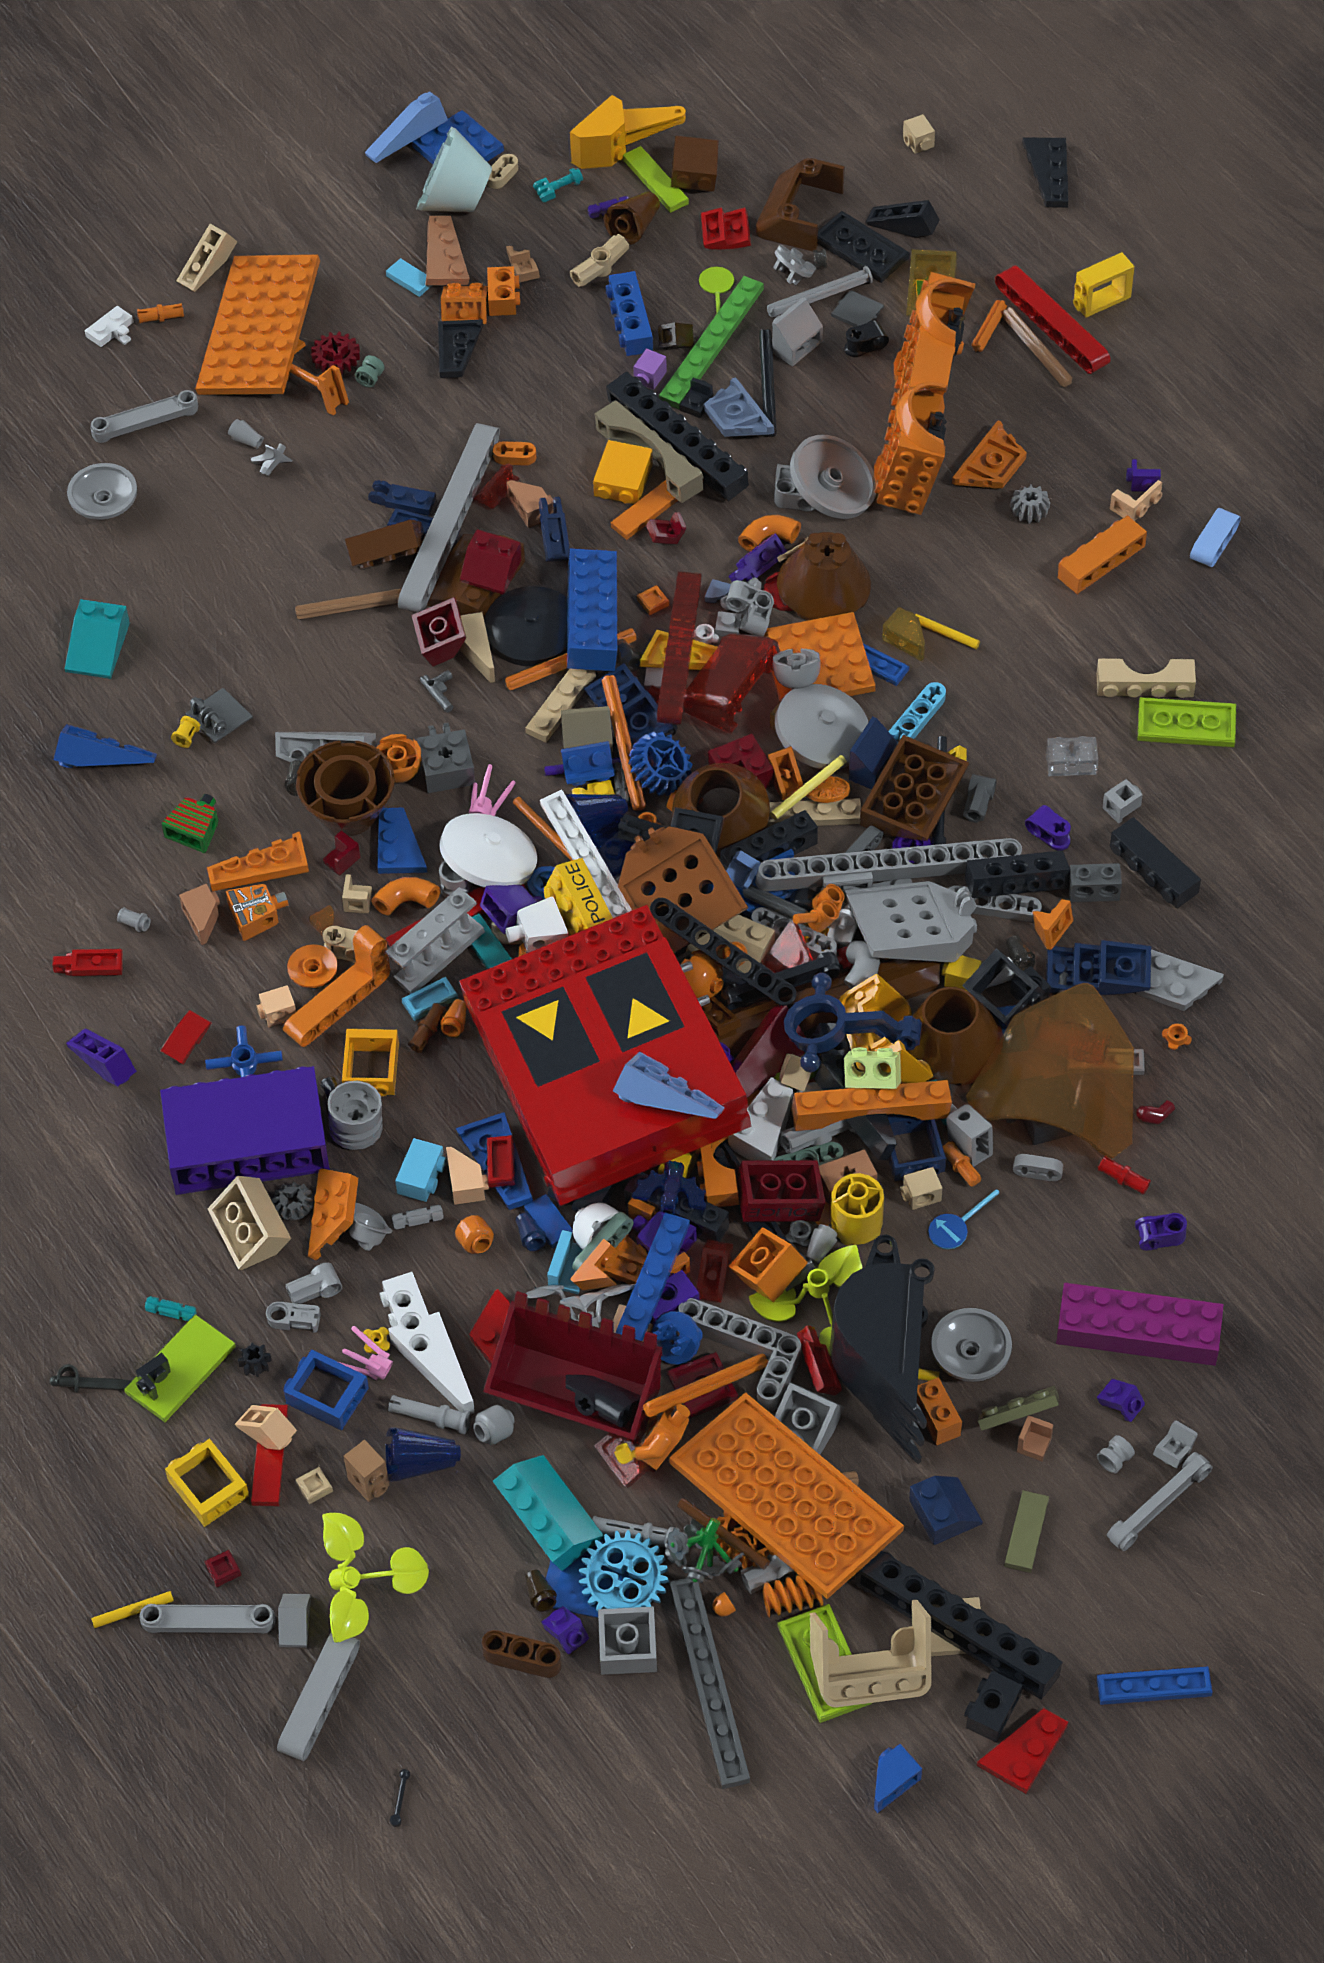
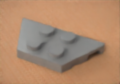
[1132,943,1224,1011]

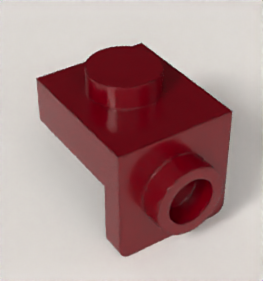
[646,512,686,544]

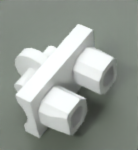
[827,902,858,948]

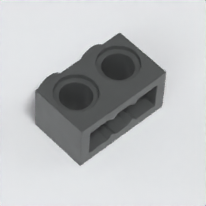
[1068,863,1122,902]

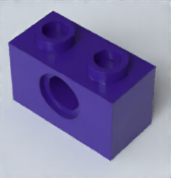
[650,1270,699,1326]

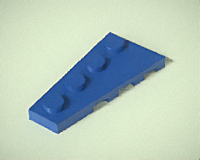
[456,1112,533,1210]

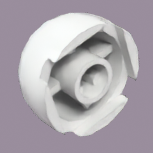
[572,1203,618,1250]

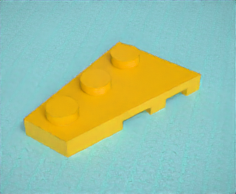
[640,630,724,671]

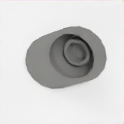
[349,1203,392,1251]

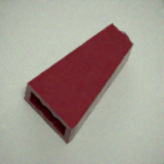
[731,1005,806,1097]

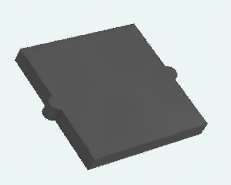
[831,290,884,327]

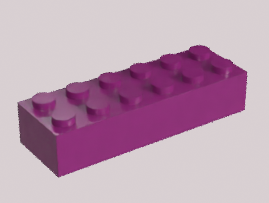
[1056,1283,1224,1366]

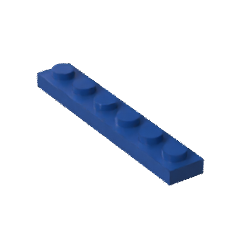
[615,1212,690,1341]

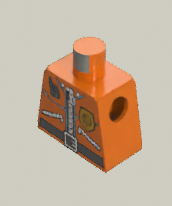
[226,884,289,941]

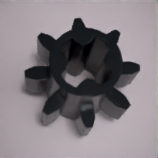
[238,1343,272,1377]

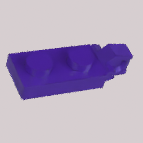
[728,534,787,582]

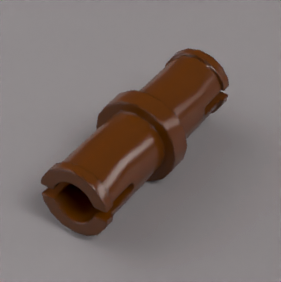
[408,1003,447,1053]

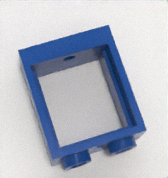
[283,1349,369,1431]

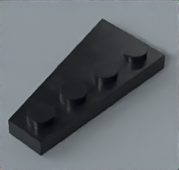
[1022,137,1068,208]

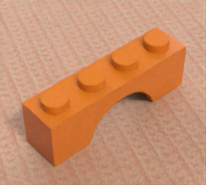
[696,1137,739,1207]

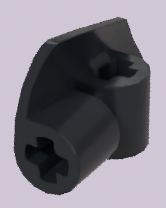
[566,1375,641,1427]

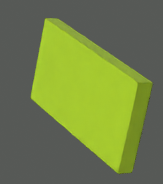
[1137,697,1236,747]
[124,1315,236,1422]
[778,1604,872,1723]

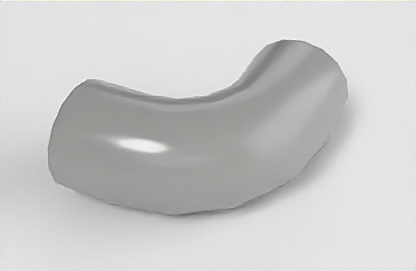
[844,941,880,989]

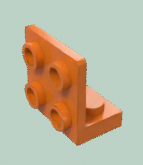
[441,283,488,324]

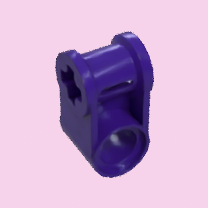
[1025,805,1071,851]
[1135,1213,1187,1251]

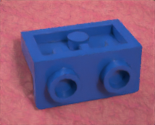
[561,741,615,786]

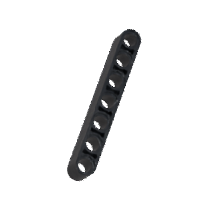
[650,898,799,1008]

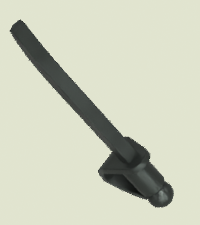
[49,1364,132,1393]

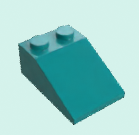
[65,599,130,679]

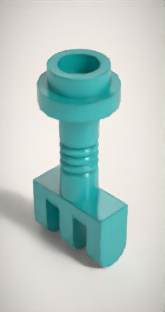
[533,168,583,202]

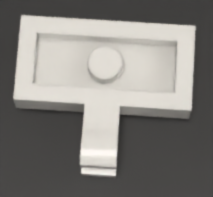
[84,306,134,347]

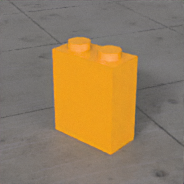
[593,440,653,504]

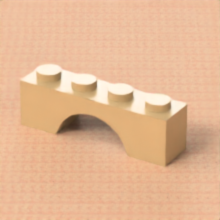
[1096,659,1196,698]

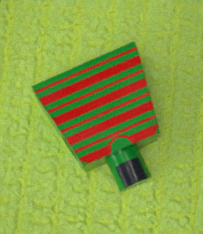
[162,794,218,853]

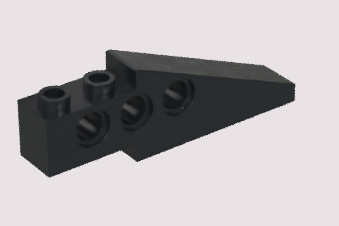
[810,1023,897,1160]

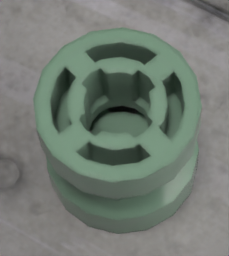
[355,355,385,388]

